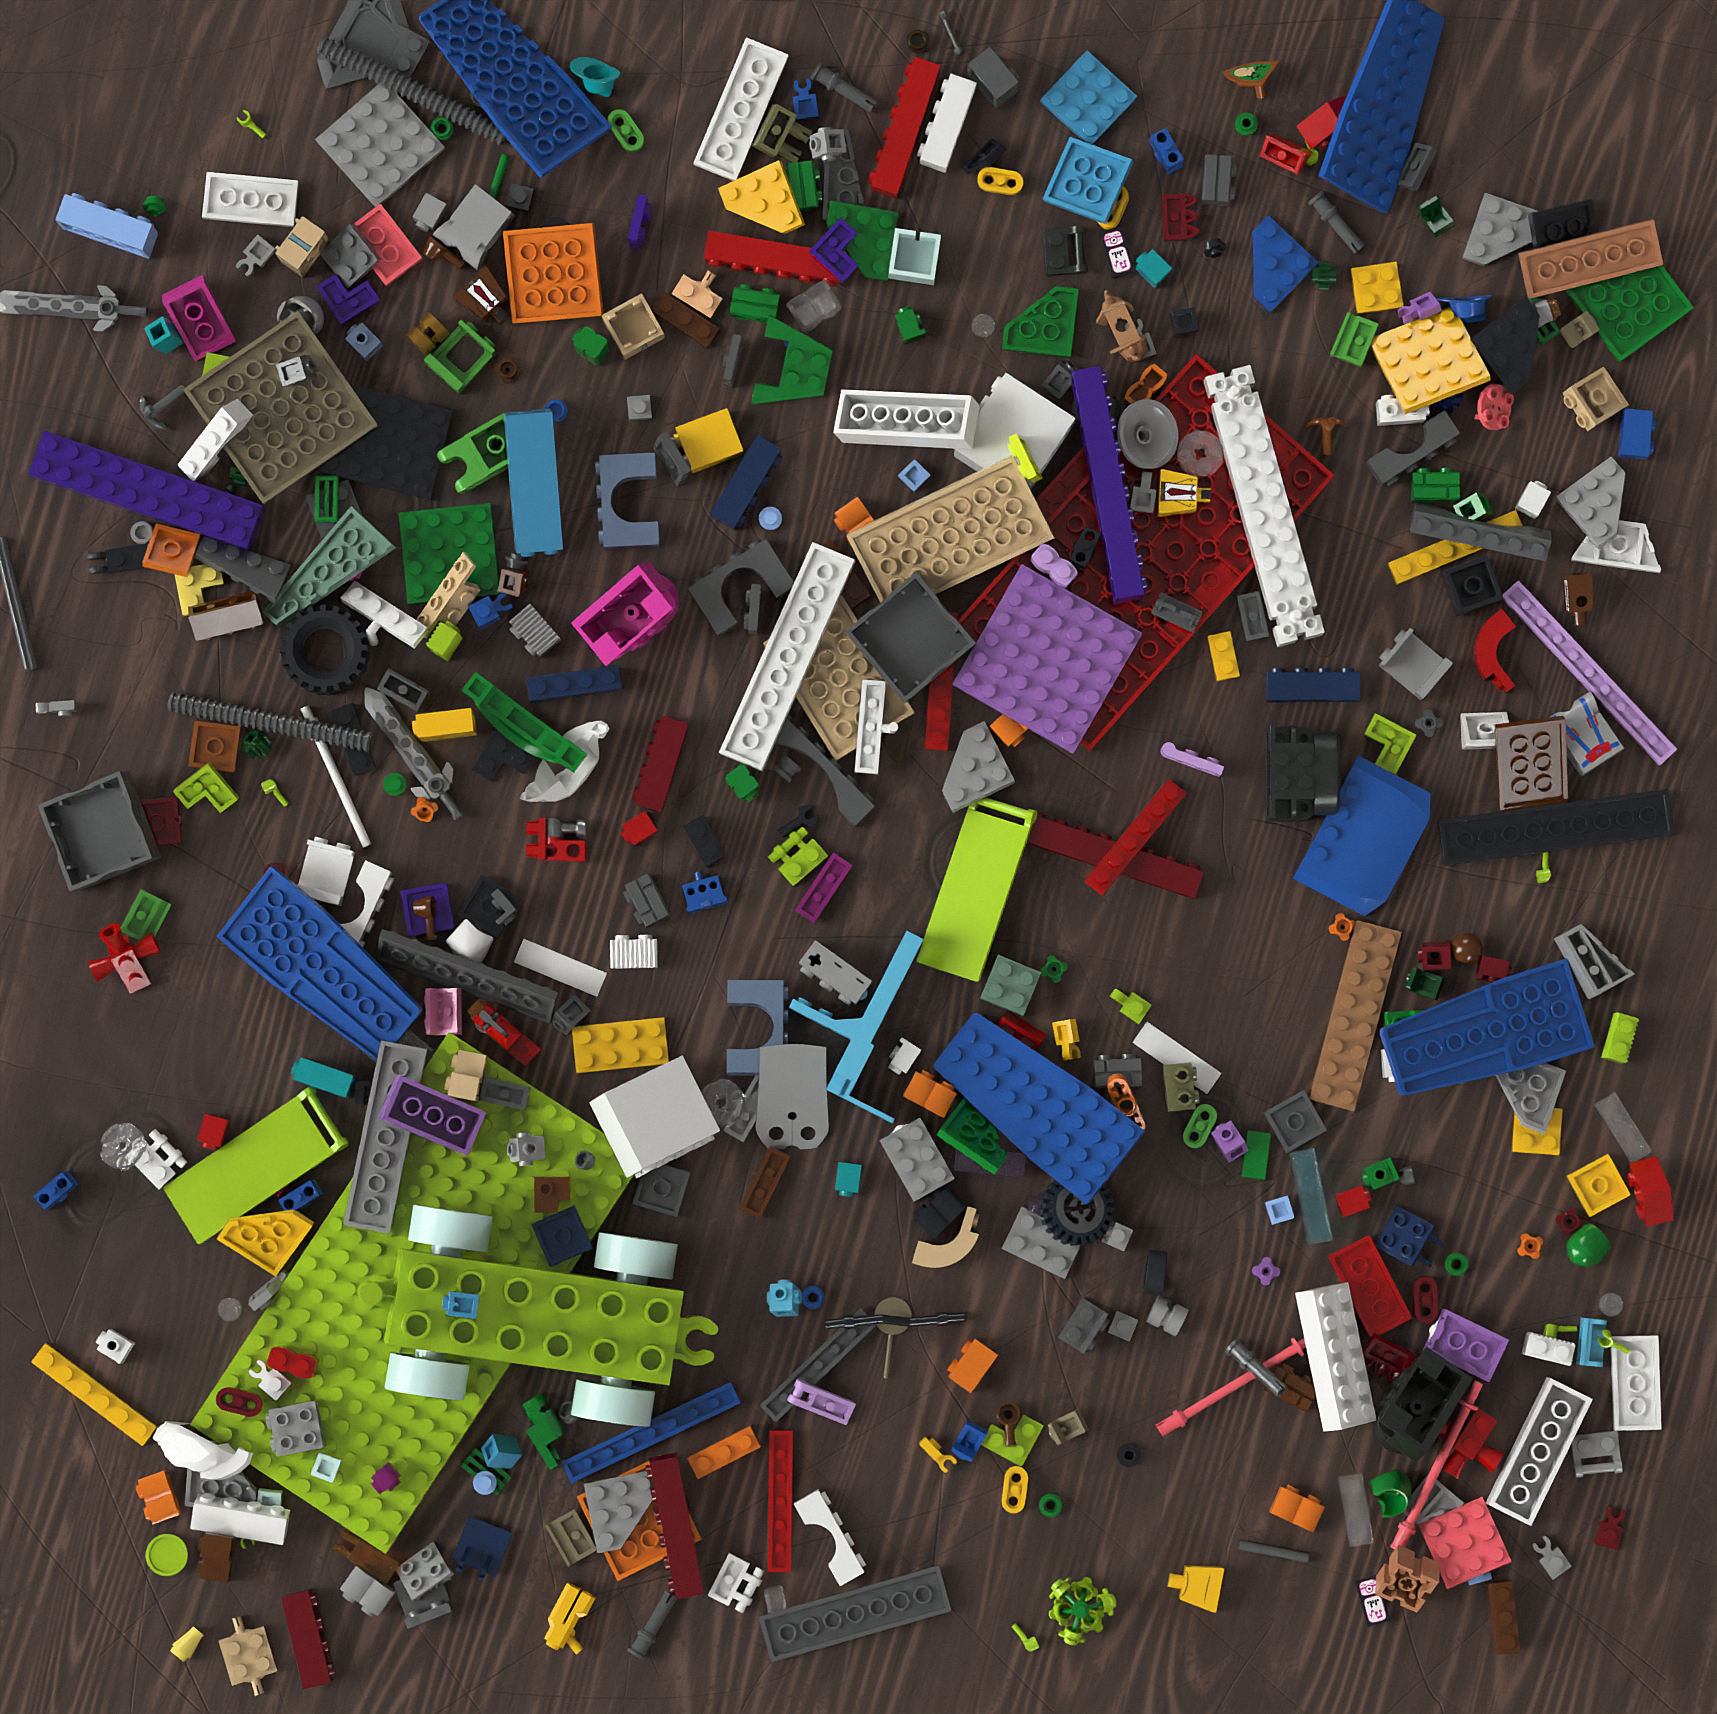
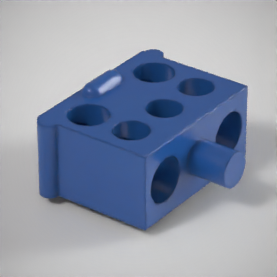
[1148,128,1184,175]
[682,871,728,914]
[33,1171,79,1211]
[278,1179,324,1211]

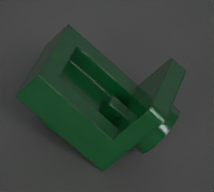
[1418,196,1455,238]
[1406,967,1445,1001]

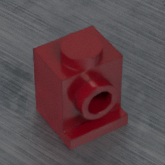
[1418,940,1452,970]
[1475,955,1512,982]

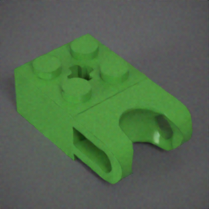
[437,413,508,494]

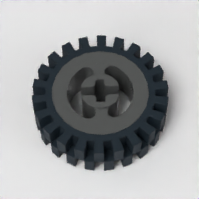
[1039,1179,1114,1246]

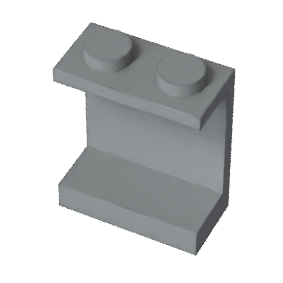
[1378,628,1453,701]

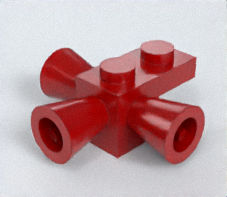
[88,923,161,994]
[1437,1409,1504,1480]

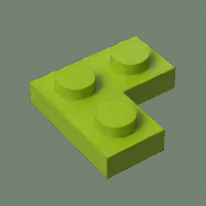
[1364,713,1416,775]
[173,762,239,813]
[981,1414,1044,1467]

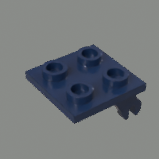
[1374,1205,1444,1267]
[452,1516,512,1582]

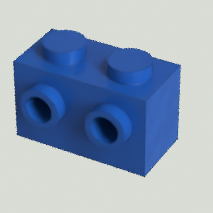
[1618,408,1656,460]

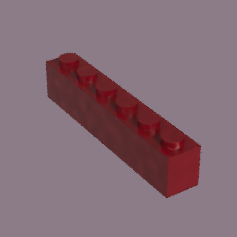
[646,1452,704,1599]

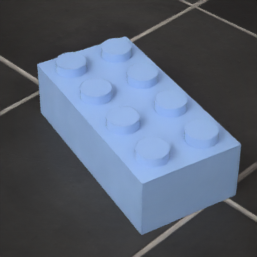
[55,193,158,259]

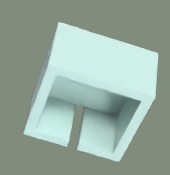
[888,228,941,285]

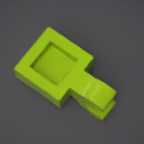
[1109,989,1152,1024]

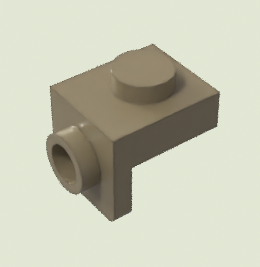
[1560,311,1600,348]
[1048,1409,1089,1445]

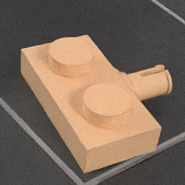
[672,271,723,318]

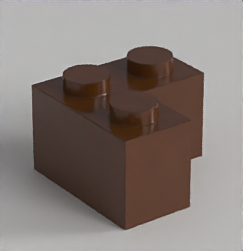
[197,1532,238,1583]

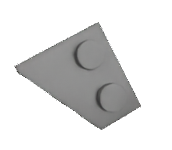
[249,1269,289,1311]
[1403,1473,1464,1524]

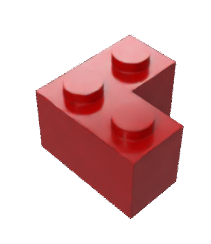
[1297,94,1348,149]
[1627,1156,1674,1227]

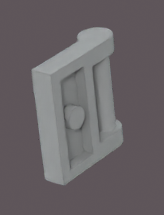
[1571,1431,1623,1478]

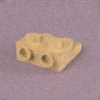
[1563,367,1629,431]

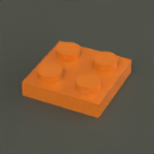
[142,524,201,577]

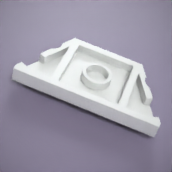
[1571,520,1661,573]

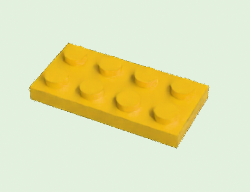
[572,1017,669,1073]

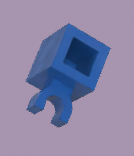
[468,593,513,630]

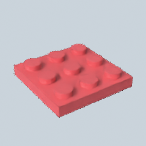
[1418,1497,1512,1590]

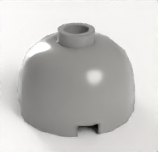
[277,296,324,336]

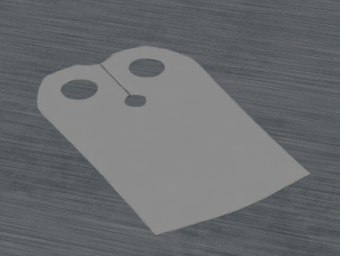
[756,1044,829,1149]

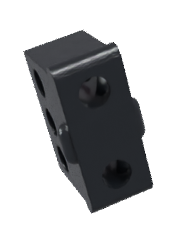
[1069,526,1101,572]

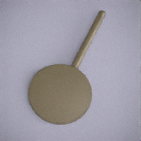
[874,1297,912,1379]

